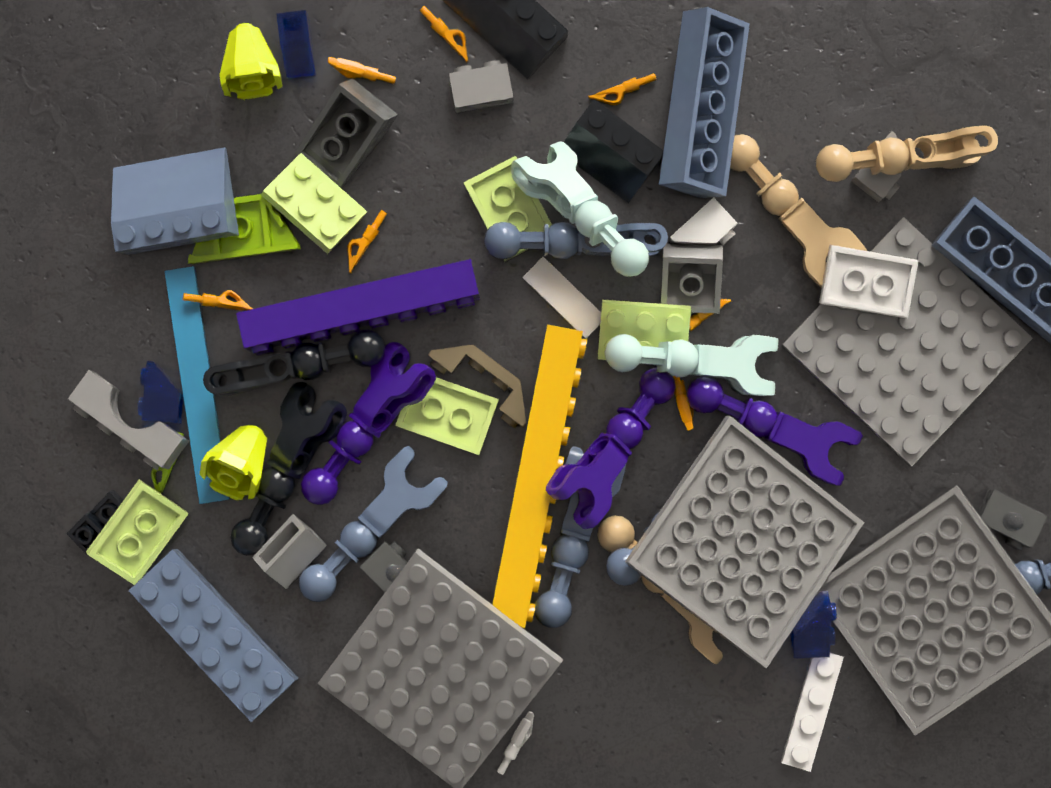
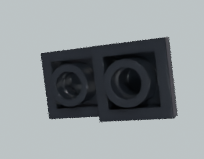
[67,490,123,555]

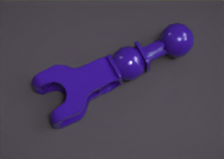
[301,342,436,505]
[546,367,676,529]
[686,376,863,486]

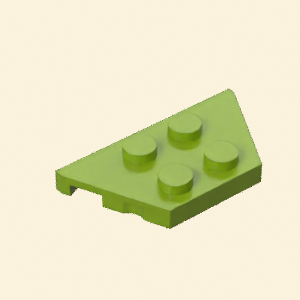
[188,194,301,264]

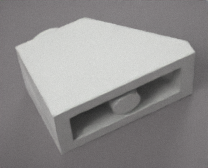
[668,197,738,245]

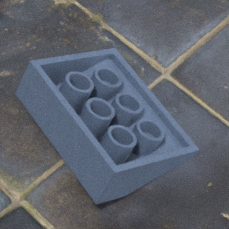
[111,147,239,255]

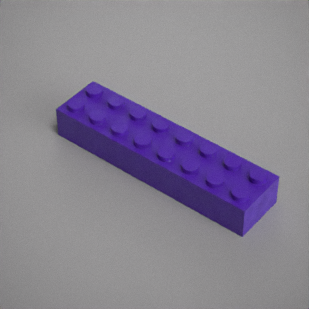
[236,259,480,356]

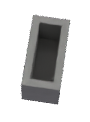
[449,60,513,113]
[252,514,327,589]

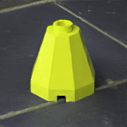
[220,23,283,100]
[199,425,267,500]

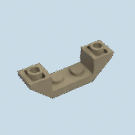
[428,345,526,428]

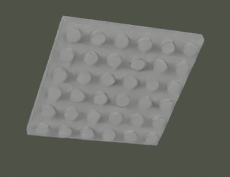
[781,217,1033,467]
[625,416,865,669]
[815,485,1051,736]
[317,549,563,788]

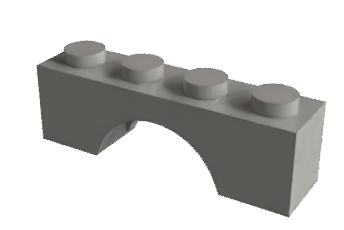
[68,370,189,470]

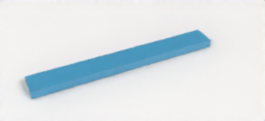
[165,266,230,504]

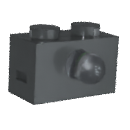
[977,490,1048,551]
[360,541,407,592]

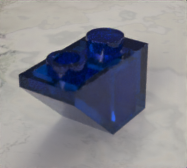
[276,10,316,79]
[138,361,184,424]
[790,591,837,658]

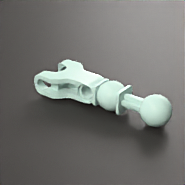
[511,141,649,277]
[605,334,779,396]

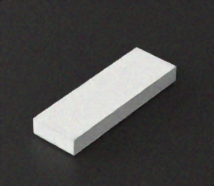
[522,257,601,339]

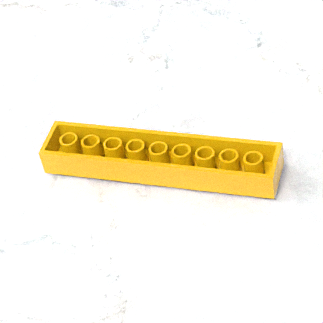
[493,324,587,628]

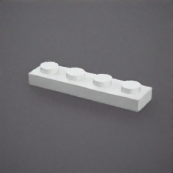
[781,648,844,772]

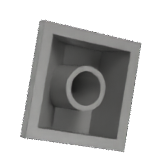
[661,243,723,314]

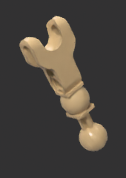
[816,125,998,182]
[730,134,867,289]
[597,515,723,664]

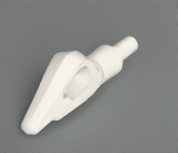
[497,711,534,775]

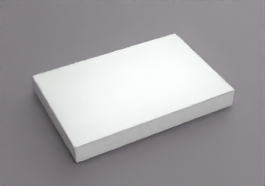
[819,245,919,319]

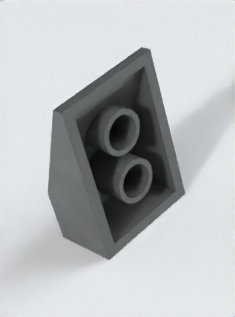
[295,79,398,188]

